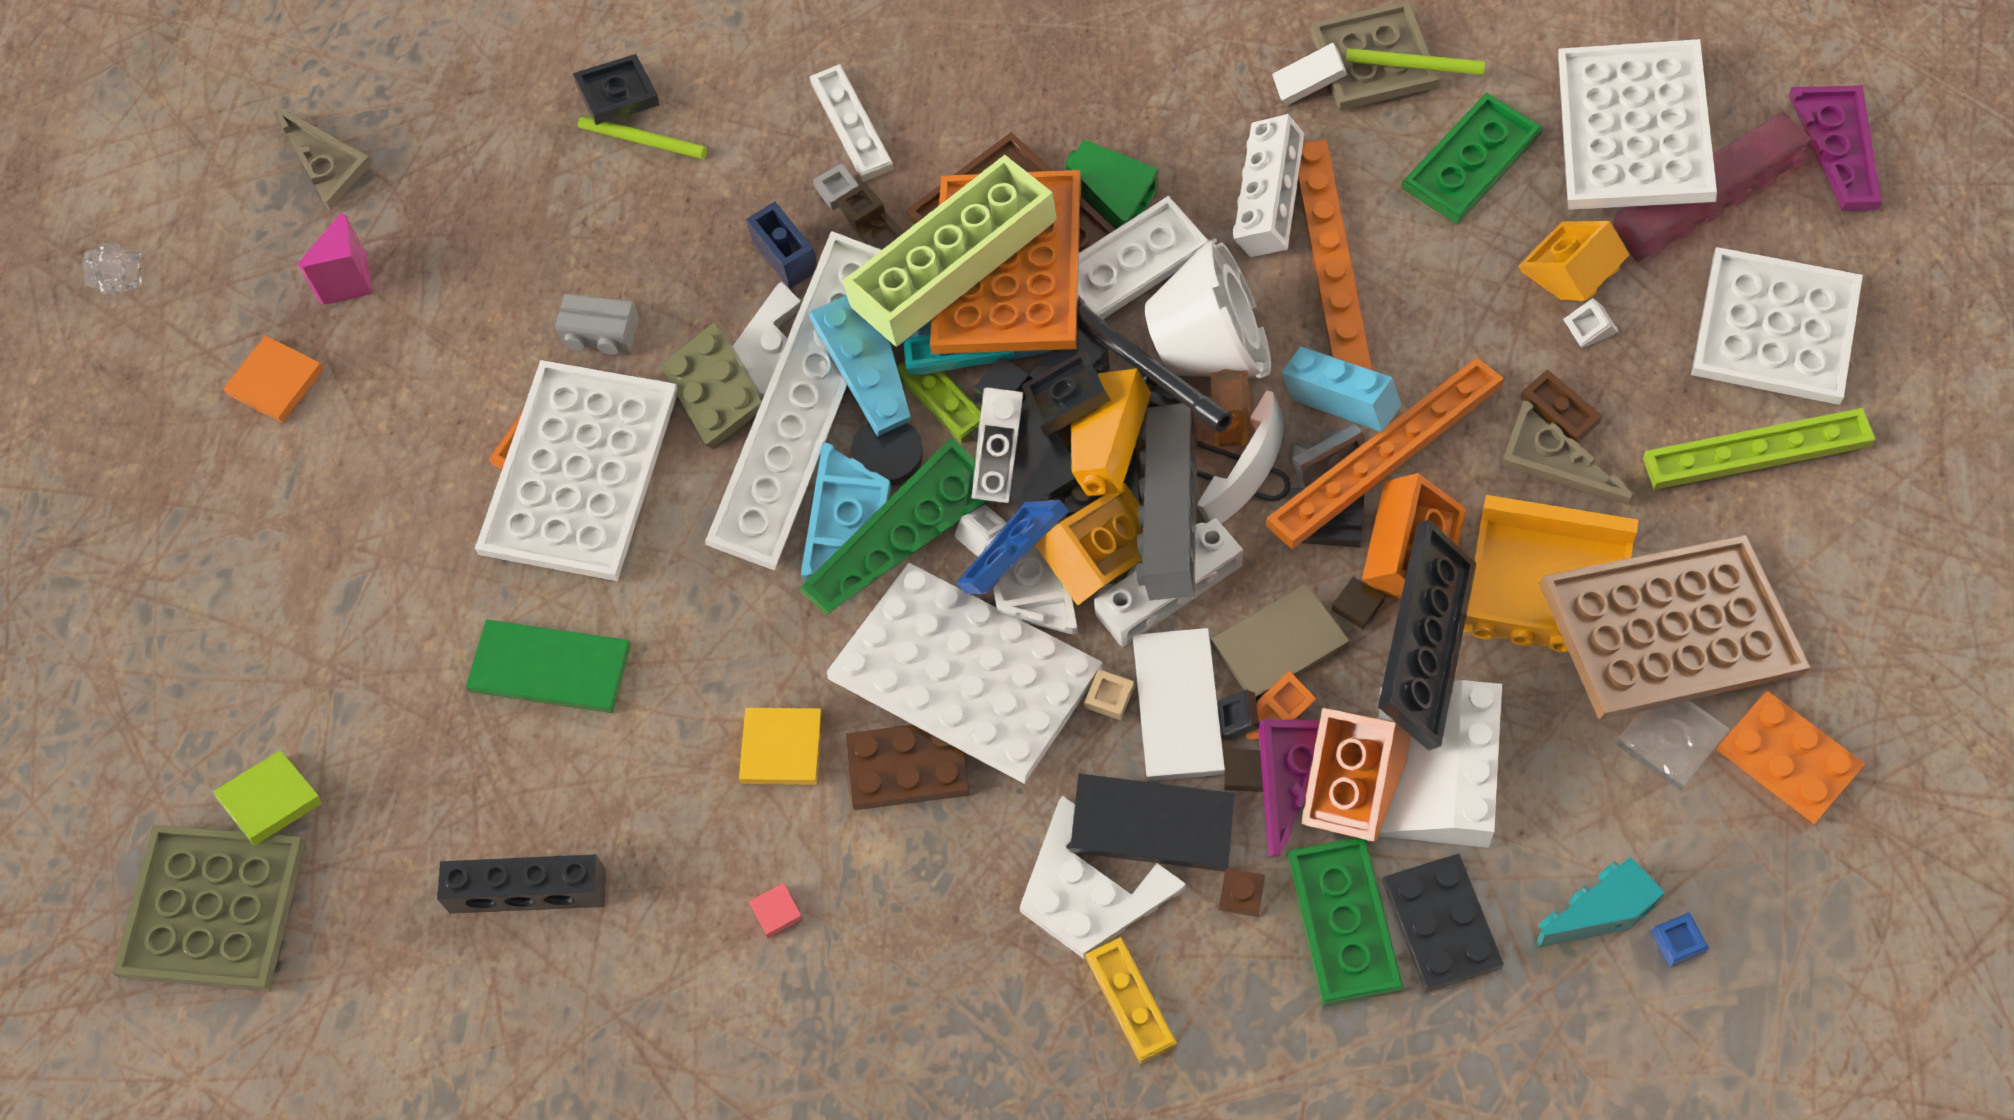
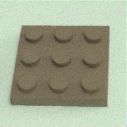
[1310,0,1440,111]

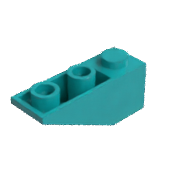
[1536,856,1665,947]

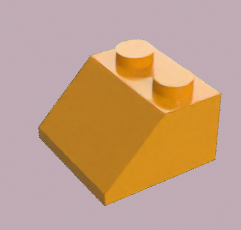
[1518,221,1630,301]

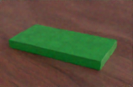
[1401,92,1543,225]
[466,619,631,714]
[1287,837,1404,1007]

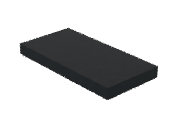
[1069,773,1234,872]

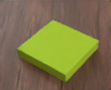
[213,750,322,846]

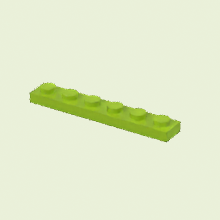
[1643,408,1876,490]

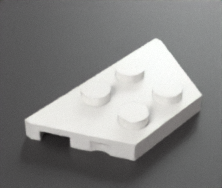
[986,500,1078,635]

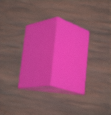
[297,213,372,305]

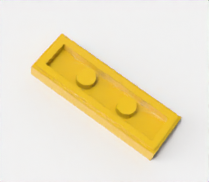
[1085,937,1177,1064]

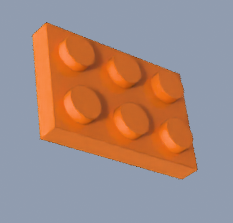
[1717,691,1865,825]

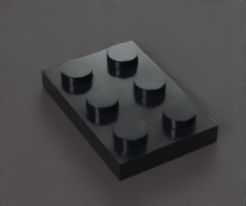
[1383,853,1504,993]

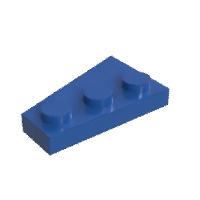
[956,500,1069,594]

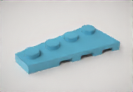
[809,295,911,437]

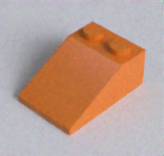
[1301,708,1411,841]

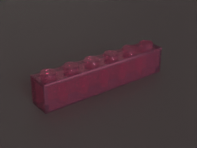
[1613,111,1812,262]

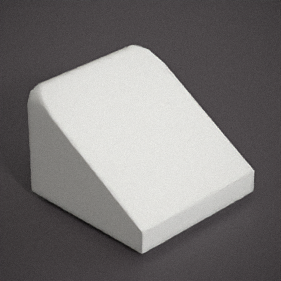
[1563,298,1619,348]
[955,505,1007,557]

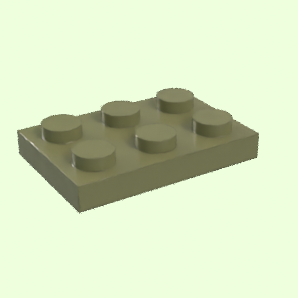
[660,322,763,449]

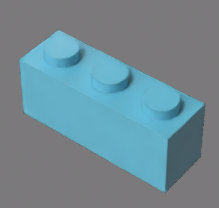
[1281,346,1402,432]

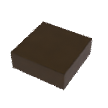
[1331,576,1385,629]
[1224,749,1263,792]

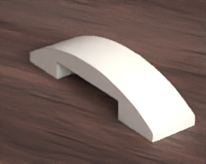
[1197,391,1284,524]

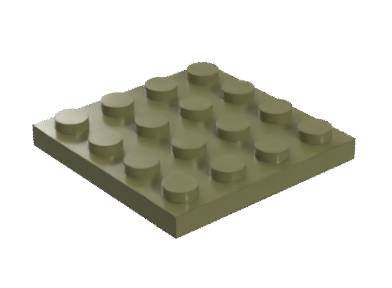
[112,824,306,992]

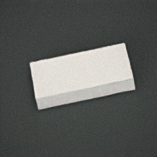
[1272,43,1347,106]

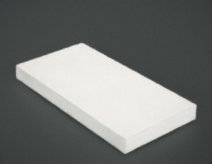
[1078,196,1208,319]
[1132,628,1225,781]

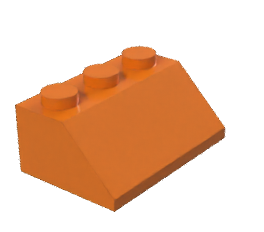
[1362,473,1466,600]

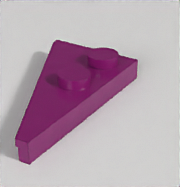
[1258,719,1320,858]

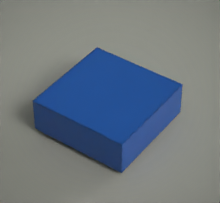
[1651,912,1709,968]

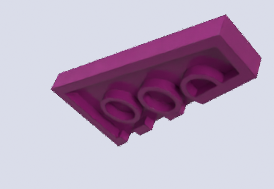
[1788,85,1882,211]

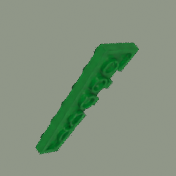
[799,437,989,616]

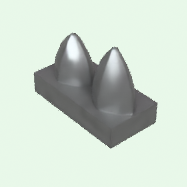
[1289,424,1365,488]

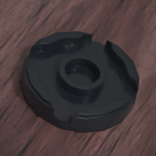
[850,423,923,486]

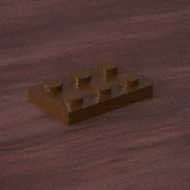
[846,725,969,811]

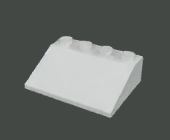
[1378,680,1502,848]

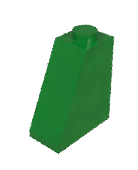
[1065,139,1159,229]

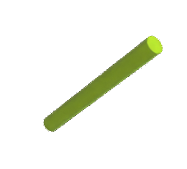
[1346,48,1485,75]
[578,115,707,160]

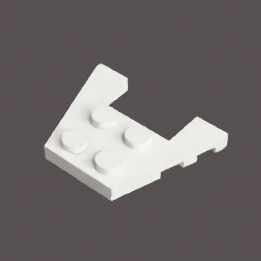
[733,281,802,398]
[1020,796,1186,959]

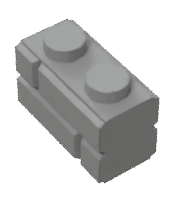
[555,294,639,355]

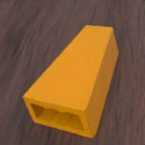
[1071,369,1151,496]

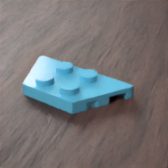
[801,442,891,580]

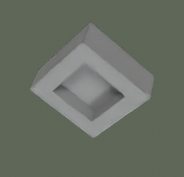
[813,163,858,211]

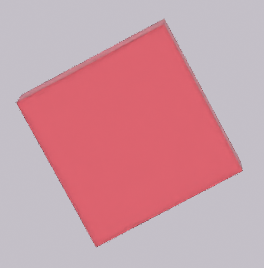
[749,883,803,938]

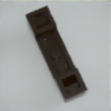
[836,182,903,250]

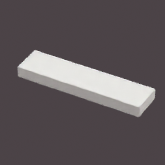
[809,64,894,182]

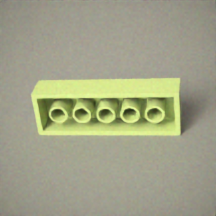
[843,155,1057,347]

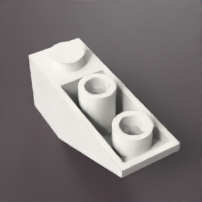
[972,387,1023,503]

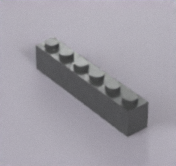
[1136,403,1197,601]

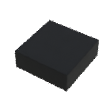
[1217,689,1259,740]

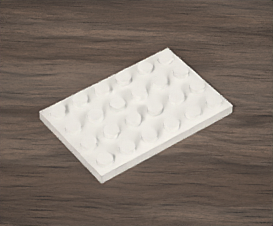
[1558,39,1717,210]
[475,360,678,581]
[827,563,1103,784]

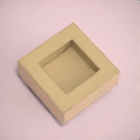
[1084,669,1134,721]

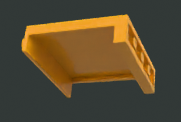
[1463,495,1639,653]

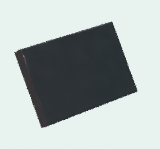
[971,399,1079,509]

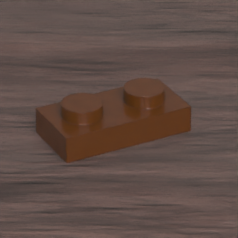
[1520,369,1602,443]

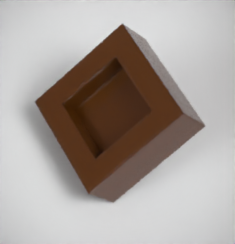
[1219,868,1265,917]

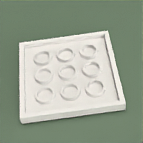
[1691,247,1863,405]

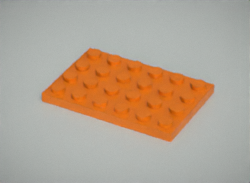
[930,170,1081,354]

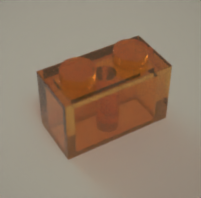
[1210,369,1251,447]

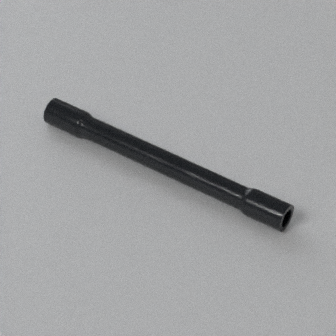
[1077,305,1233,432]

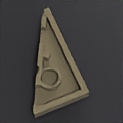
[275,107,372,210]
[1501,400,1633,505]

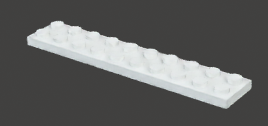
[705,231,881,571]

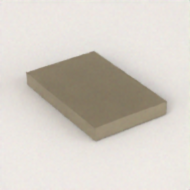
[1211,583,1350,701]

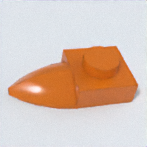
[1245,670,1316,739]

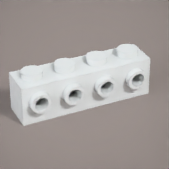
[1233,114,1304,257]
[1094,517,1243,648]

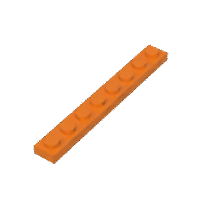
[1298,139,1372,370]
[1266,357,1504,549]

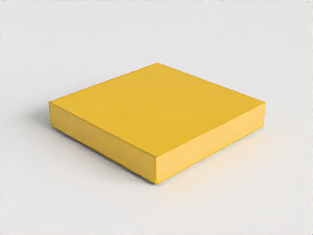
[739,708,823,785]

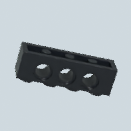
[437,854,606,914]

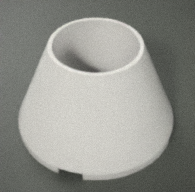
[1145,238,1271,378]

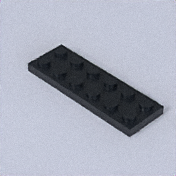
[1378,520,1477,751]

